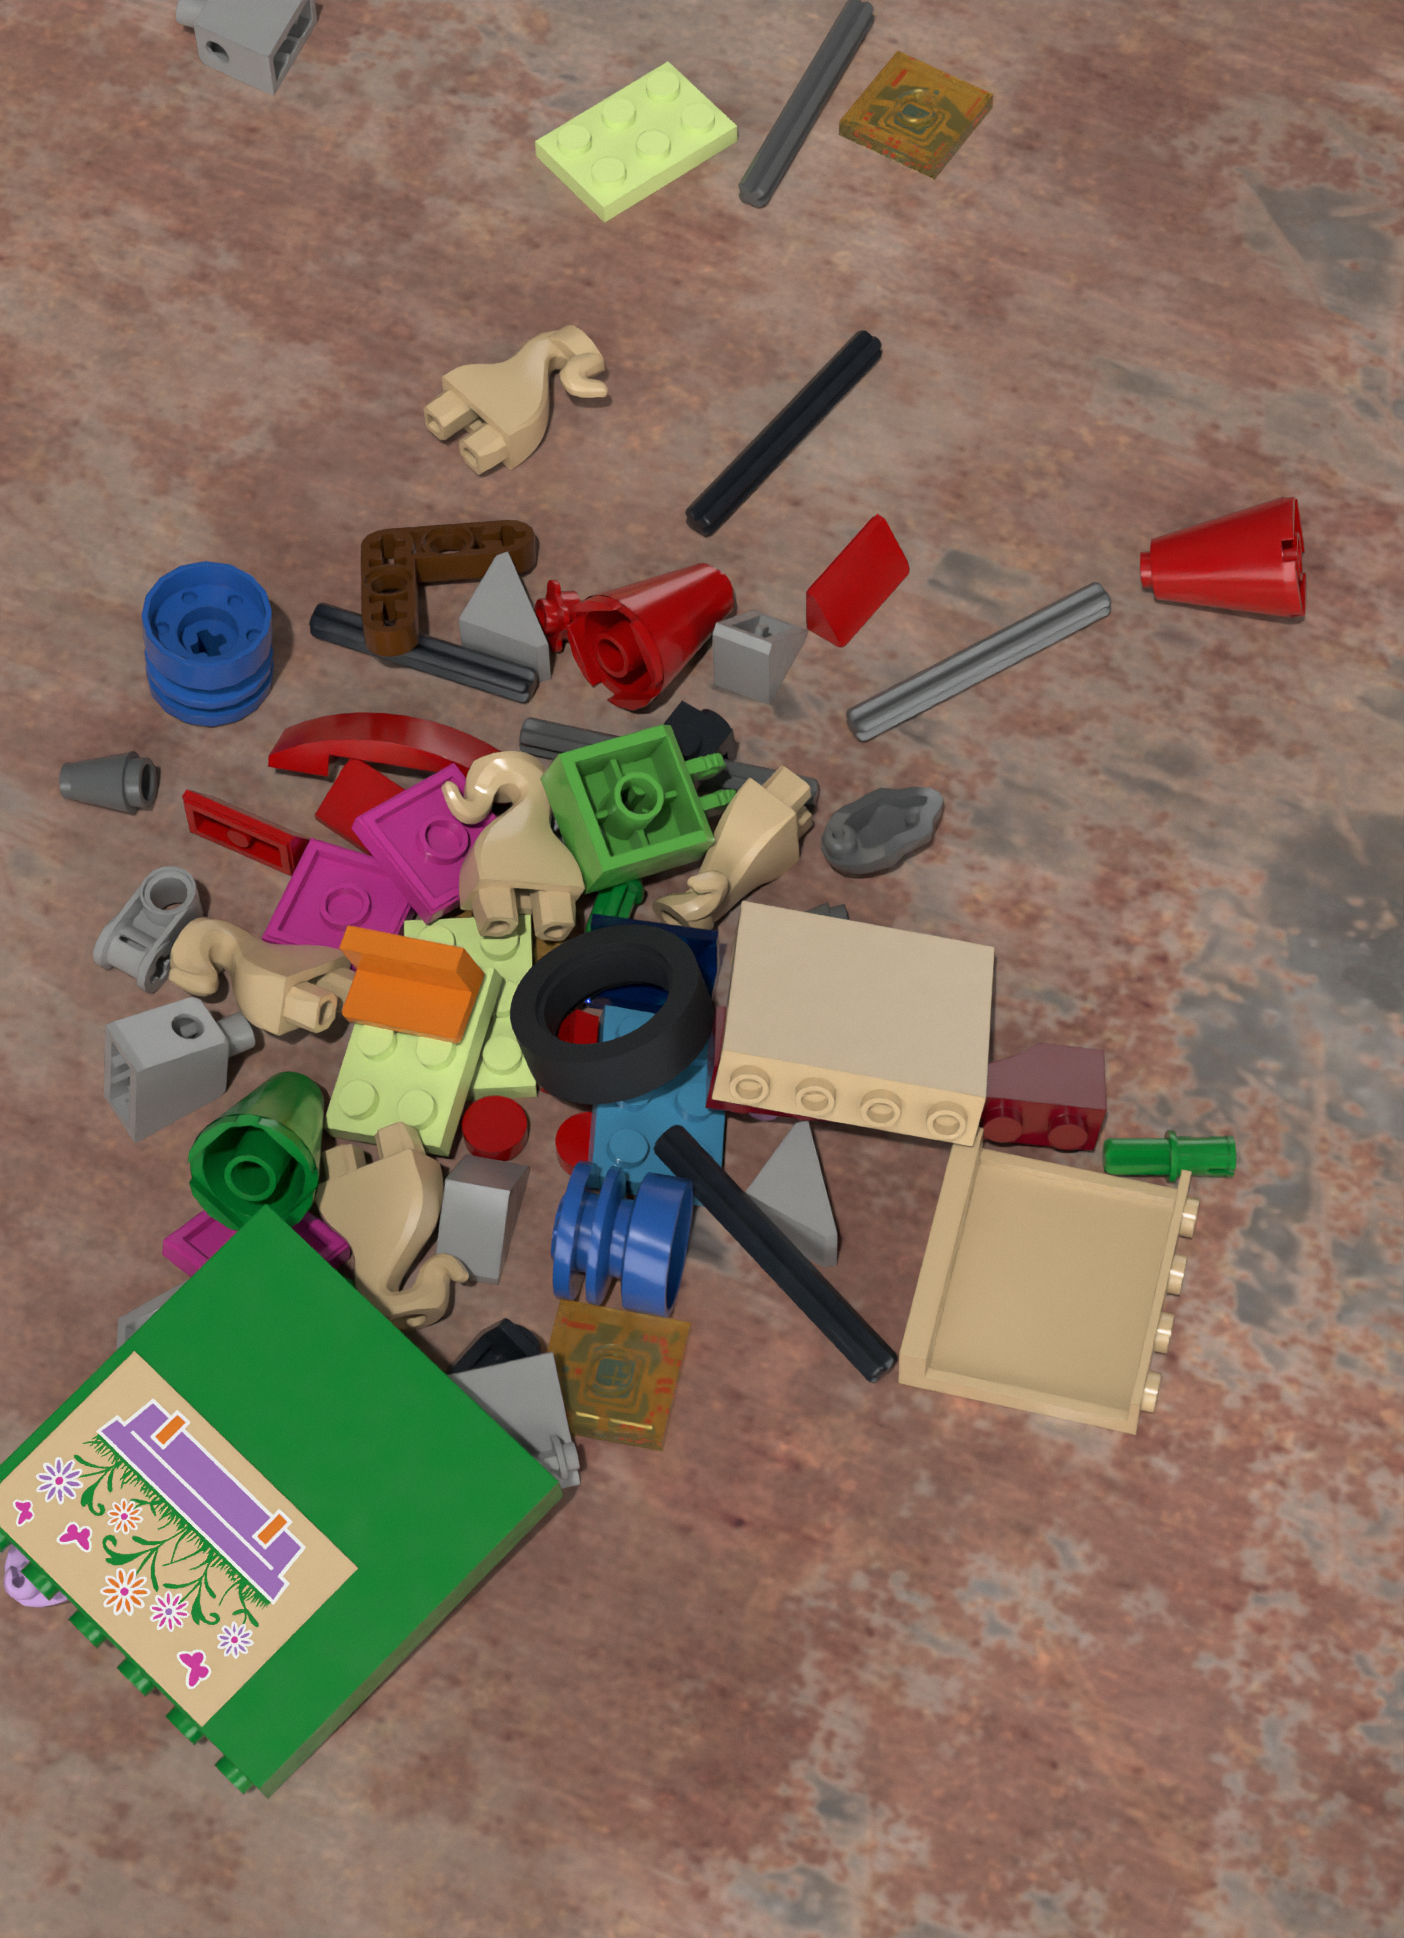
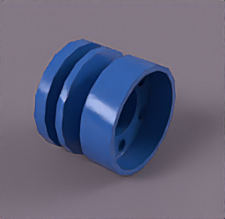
[141,561,274,727]
[551,1160,693,1318]

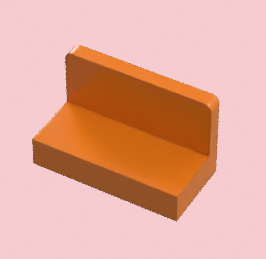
[339,925,485,1044]

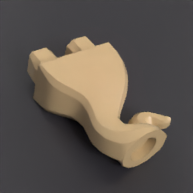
[424,325,608,475]
[441,751,585,941]
[652,765,813,946]
[168,917,356,1036]
[315,1122,469,1333]

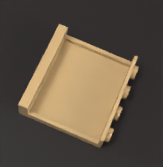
[712,901,995,1147]
[898,1127,1200,1435]

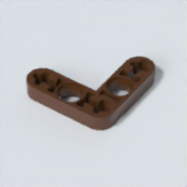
[361,520,536,657]

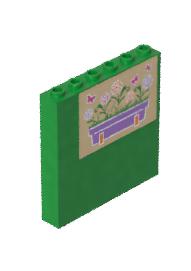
[0,1204,563,1799]

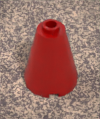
[1140,497,1307,618]
[567,563,734,710]

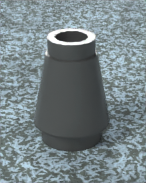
[59,751,157,813]

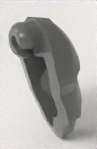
[821,787,944,874]

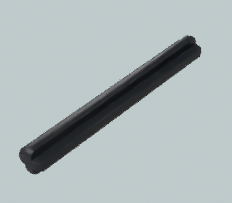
[685,330,882,536]
[653,1124,898,1383]

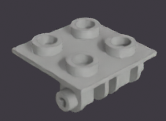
[447,1351,580,1489]

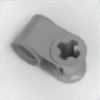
[93,866,205,993]

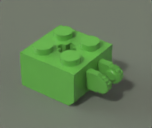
[540,724,736,895]

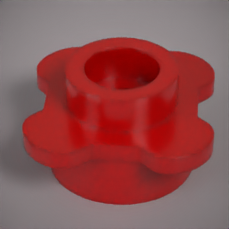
[534,580,581,652]

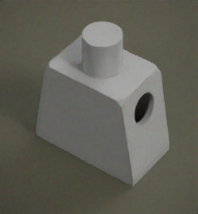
[176,0,317,95]
[104,997,255,1143]

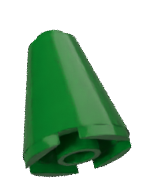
[187,1071,324,1231]

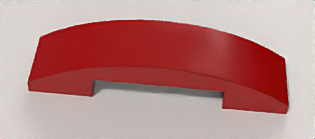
[268,712,511,806]

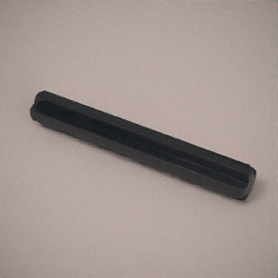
[309,602,538,703]

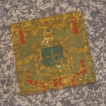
[839,51,993,180]
[547,1299,691,1452]

